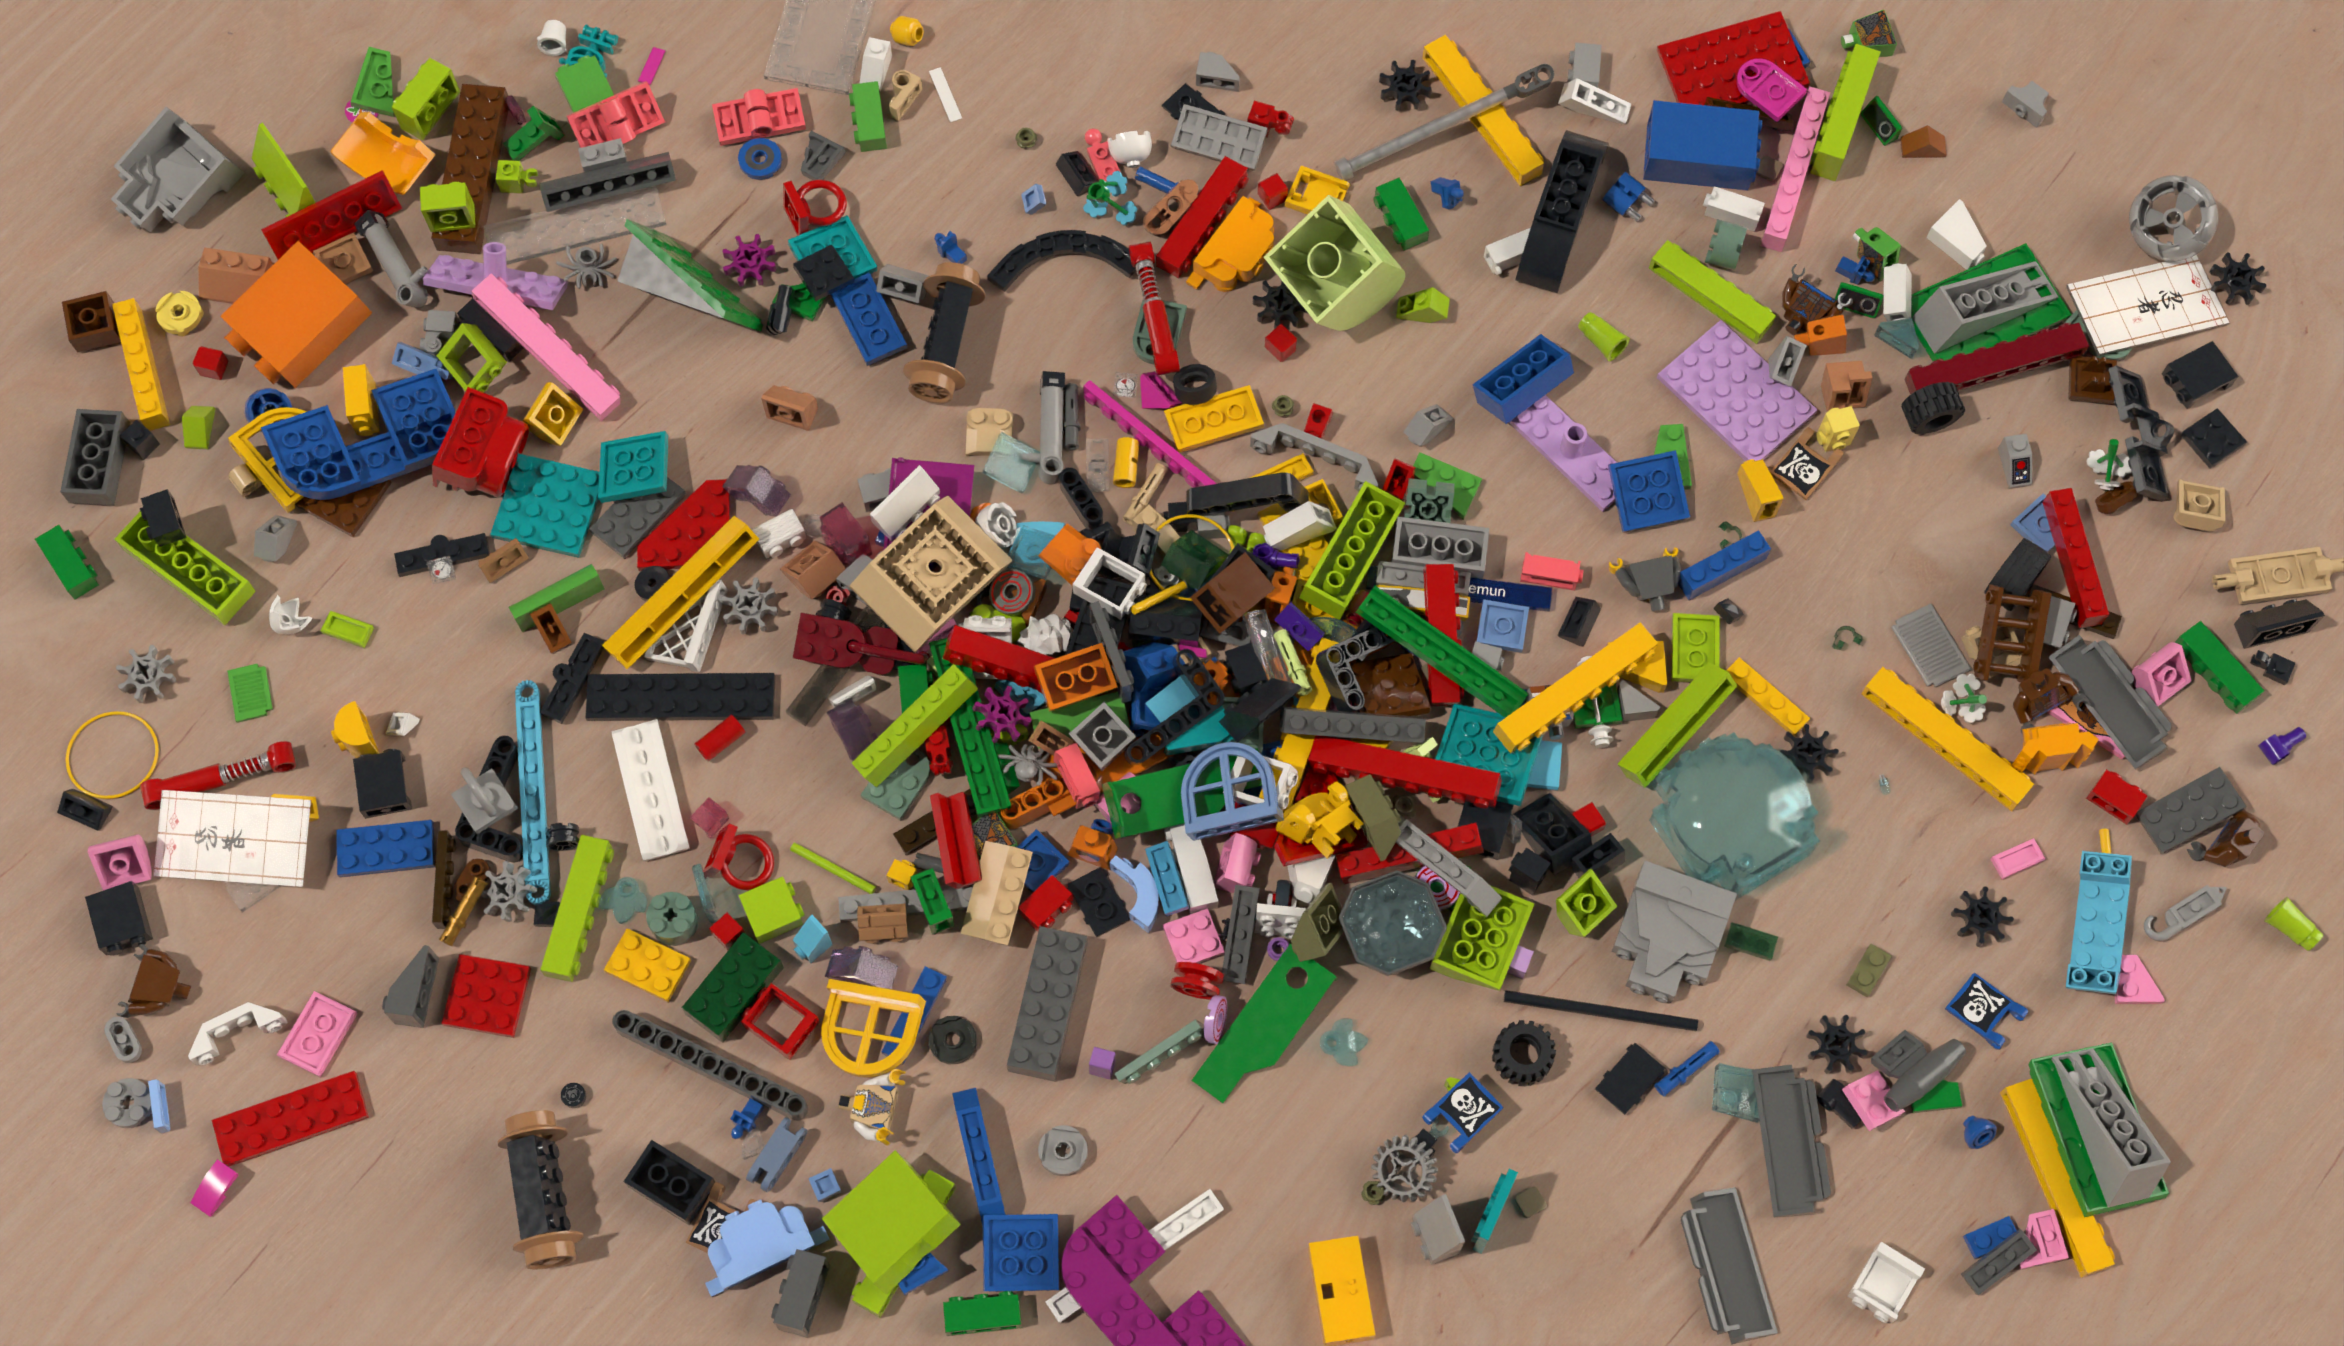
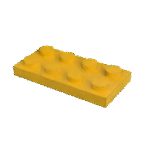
[1164,385,1264,453]
[1257,503,1329,583]

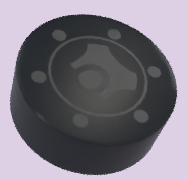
[561,1083,587,1108]

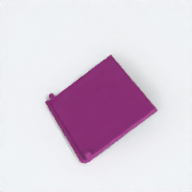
[883,457,975,550]

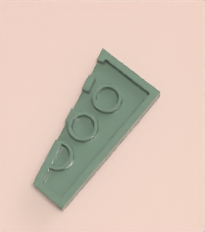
[1114,1019,1204,1084]

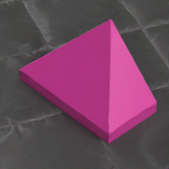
[1140,371,1183,408]

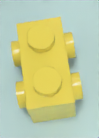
[1816,406,1860,452]

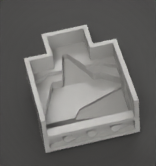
[111,107,245,232]
[1611,861,1737,1003]

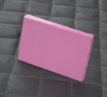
[277,991,358,1078]

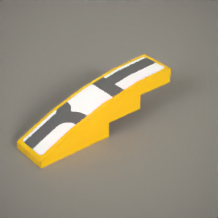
[1375,585,1470,621]

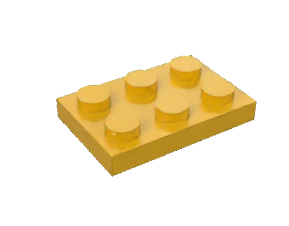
[604,928,691,1002]

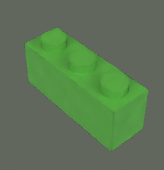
[849,81,887,152]

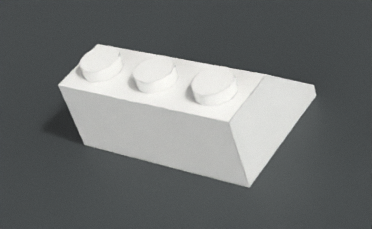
[870,465,940,541]

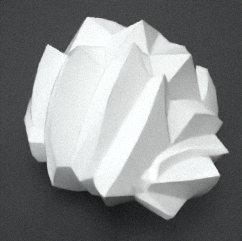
[1018,614,1073,655]

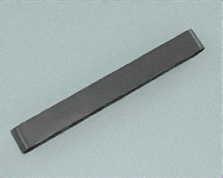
[612,1010,808,1121]

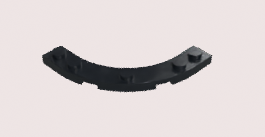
[987,230,1136,292]

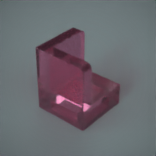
[690,797,729,839]

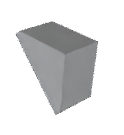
[1768,336,1807,387]
[1617,680,1660,722]

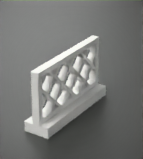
[644,574,728,673]

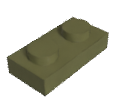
[1846,944,1892,997]

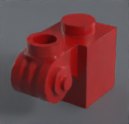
[1247,100,1294,138]
[925,725,953,776]

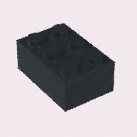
[623,1140,716,1225]

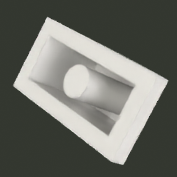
[860,37,892,92]

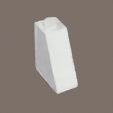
[1926,199,1987,270]
[1263,501,1337,550]
[1287,854,1336,904]

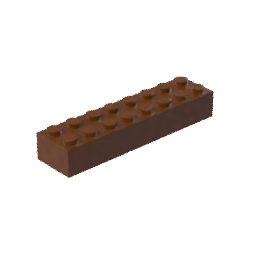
[431,84,510,254]

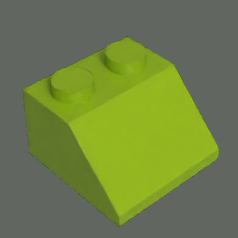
[1556,869,1617,937]

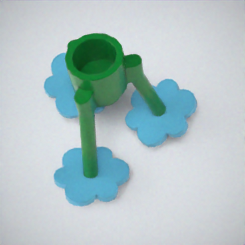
[1083,171,1138,226]

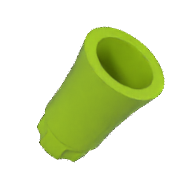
[1578,312,1630,361]
[2264,897,2323,951]

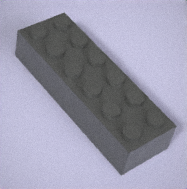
[1007,926,1088,1082]

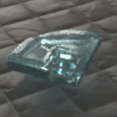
[1712,1063,1760,1123]

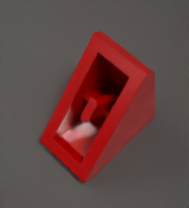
[1382,458,1416,501]

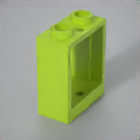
[436,323,507,393]

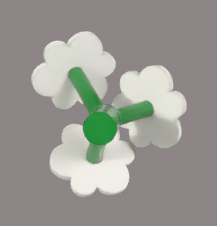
[2087,439,2132,491]
[1941,674,1987,723]

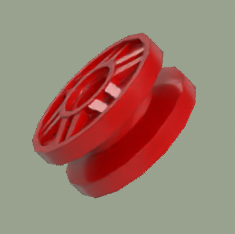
[1170,962,1224,1000]

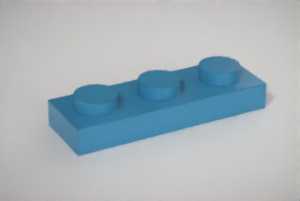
[1145,841,1190,916]

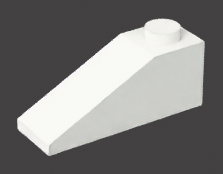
[1558,78,1631,125]

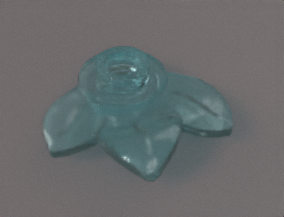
[599,877,647,924]
[1320,1018,1368,1066]

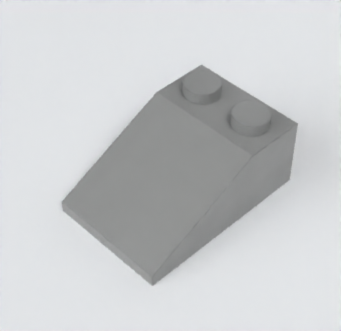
[1411,1194,1465,1265]

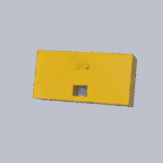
[1308,1235,1375,1346]

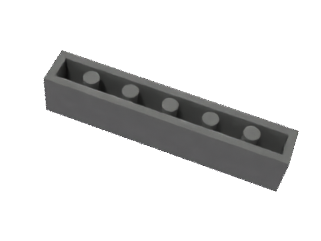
[540,152,676,212]
[1279,707,1426,743]

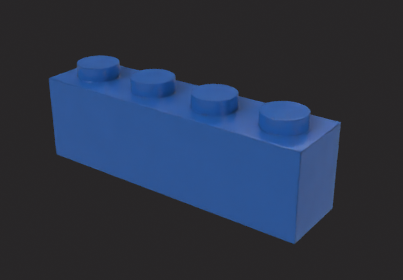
[1678,530,1771,600]

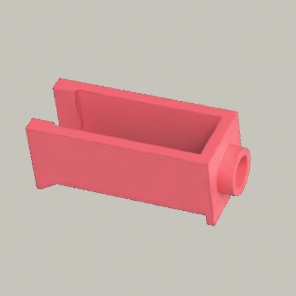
[1520,552,1584,591]
[1054,743,1100,809]

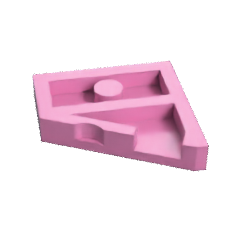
[2114,955,2165,1004]
[2019,1209,2069,1270]

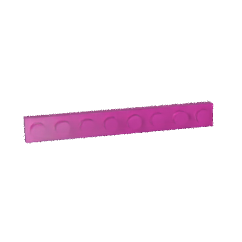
[1083,380,1217,488]

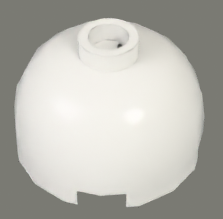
[1107,131,1152,168]
[975,502,1020,549]

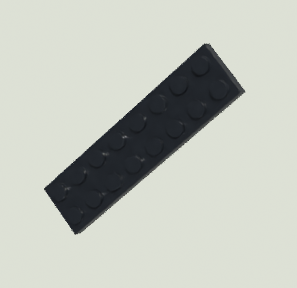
[585,673,775,721]

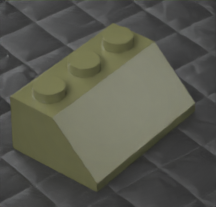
[1344,774,1401,861]
[1291,883,1344,962]

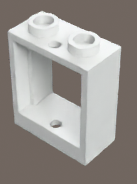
[1073,547,1147,620]
[1223,756,1298,811]

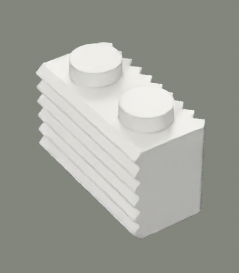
[751,509,807,559]

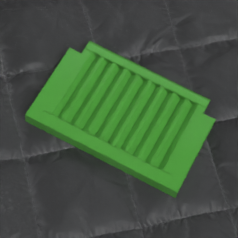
[227,664,273,723]

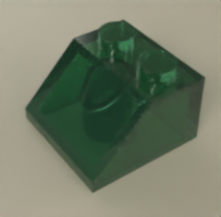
[1161,530,1229,590]

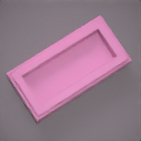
[1990,838,2045,880]

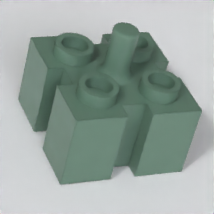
[1404,478,1454,523]

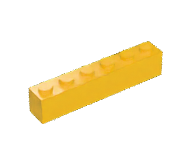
[112,298,170,431]

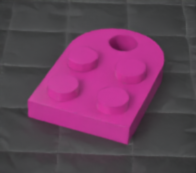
[1737,59,1807,122]

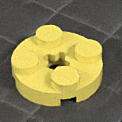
[156,291,204,336]

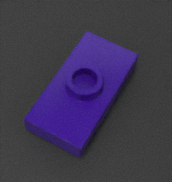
[1274,602,1325,651]

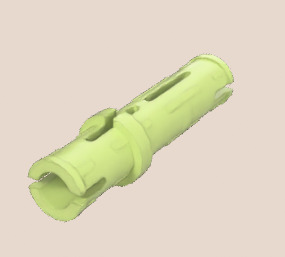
[1273,629,1312,696]

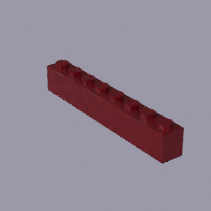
[1904,322,2089,395]

